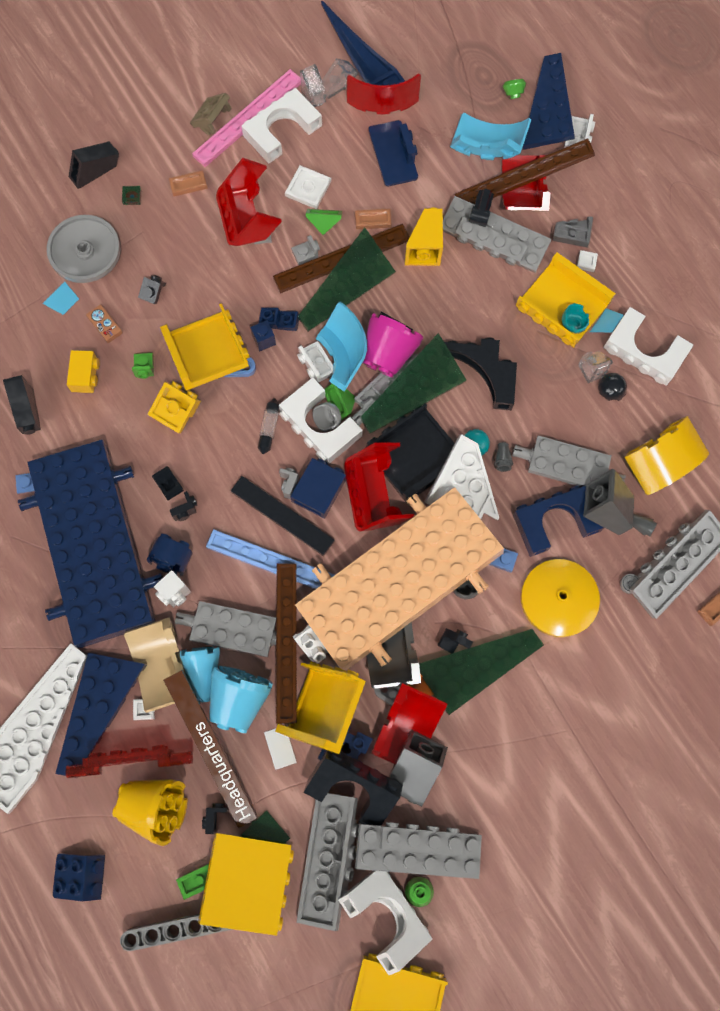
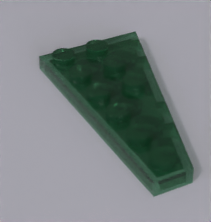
[298,227,396,332]
[360,333,467,434]
[419,629,544,715]

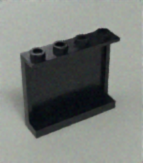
[366,403,455,503]

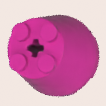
[363,313,423,378]

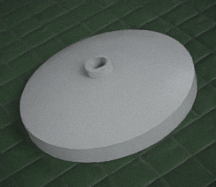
[47,215,121,283]

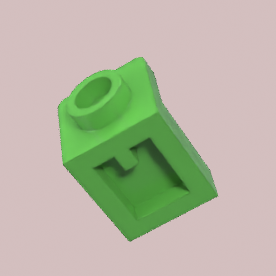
[132,353,154,379]

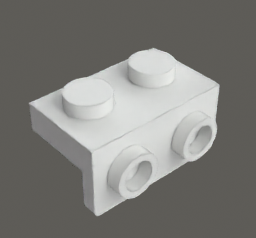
[564,114,595,148]
[297,341,333,383]

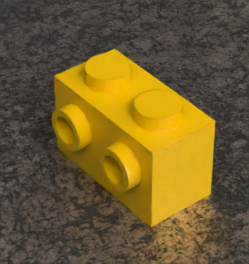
[67,350,100,393]

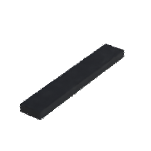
[230,476,335,557]

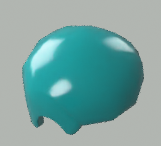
[561,303,589,333]
[464,429,490,456]

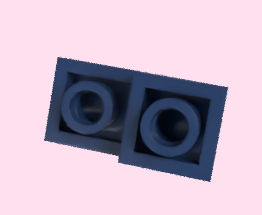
[259,308,300,331]

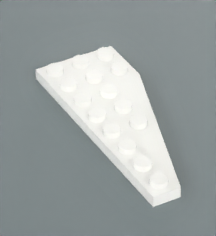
[0,644,87,814]

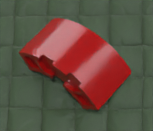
[347,73,421,115]
[502,155,550,211]
[371,683,448,764]

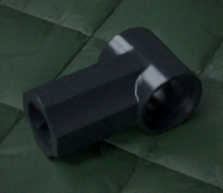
[469,189,494,227]

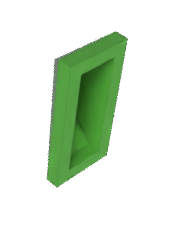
[306,209,342,235]
[324,384,355,420]

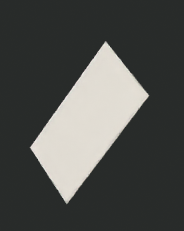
[264,729,297,770]

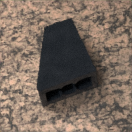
[68,141,119,189]
[3,375,41,435]

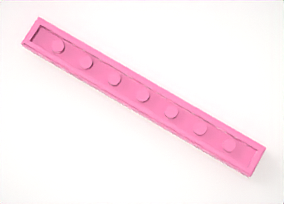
[192,69,302,167]

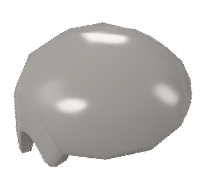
[313,402,342,432]

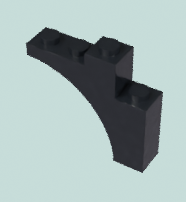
[442,338,517,411]

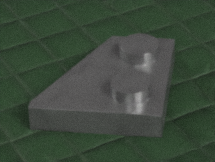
[553,216,593,248]

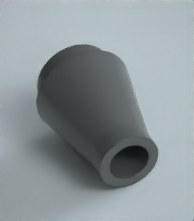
[494,442,513,472]
[633,514,657,537]

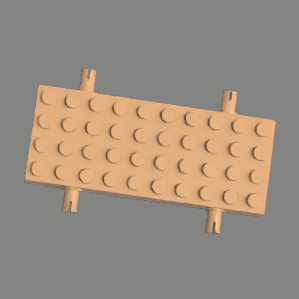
[295,487,504,671]

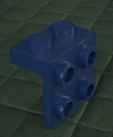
[53,854,105,902]

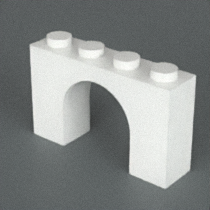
[241,88,322,164]
[604,307,693,386]
[279,377,363,464]
[338,871,432,975]

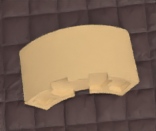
[124,617,186,713]

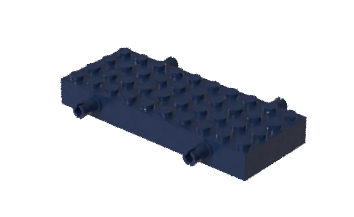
[18,440,163,648]

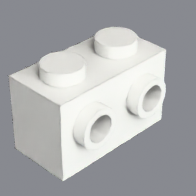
[154,570,191,608]

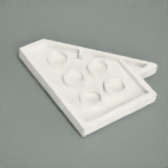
[424,434,499,520]

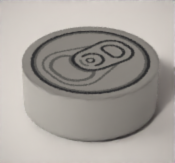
[620,574,639,594]

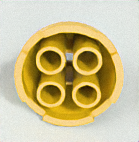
[112,779,188,846]

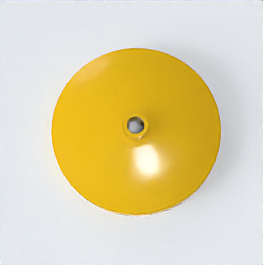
[521,559,600,637]

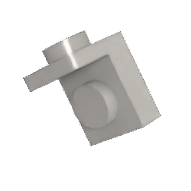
[291,235,320,265]
[279,468,299,500]

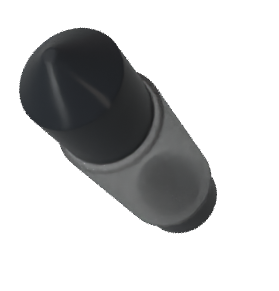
[257,398,279,454]

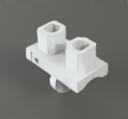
[293,625,328,663]

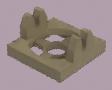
[190,93,231,135]

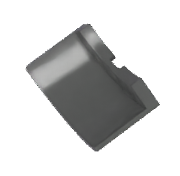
[367,622,421,688]

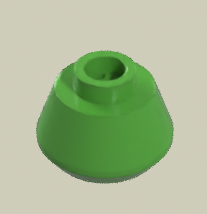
[503,79,526,99]
[405,877,434,907]

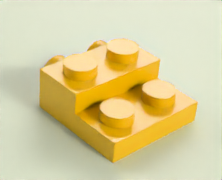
[147,381,201,433]

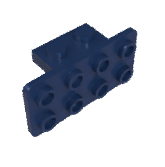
[369,120,418,187]

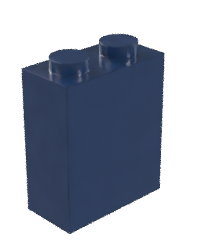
[290,458,346,519]

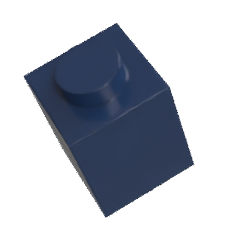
[250,320,276,352]

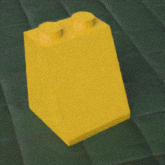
[405,207,443,266]

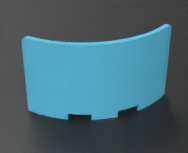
[450,113,531,160]
[316,302,367,392]

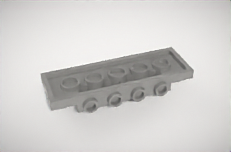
[443,196,552,273]
[629,510,720,619]
[296,793,359,931]
[355,822,482,879]

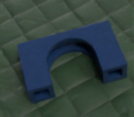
[513,485,604,557]

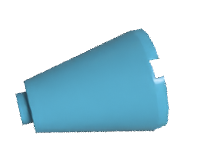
[180,646,220,703]

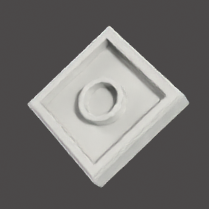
[285,165,331,209]

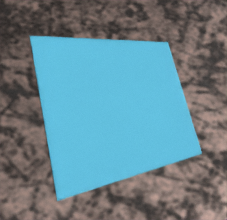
[42,282,79,315]
[590,308,624,333]

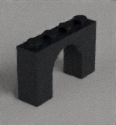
[303,750,403,826]

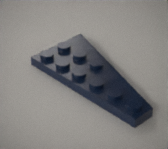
[522,53,575,150]
[55,653,147,778]

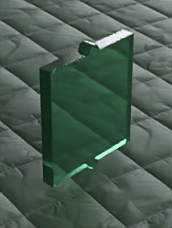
[241,811,290,844]

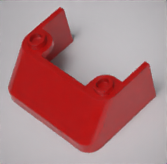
[216,158,282,246]
[344,443,414,532]

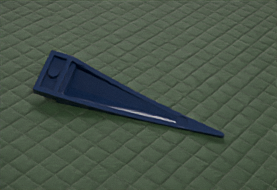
[321,1,405,86]

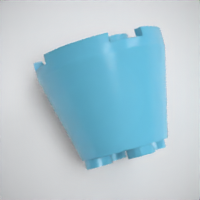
[209,666,273,733]

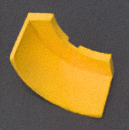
[624,416,709,495]

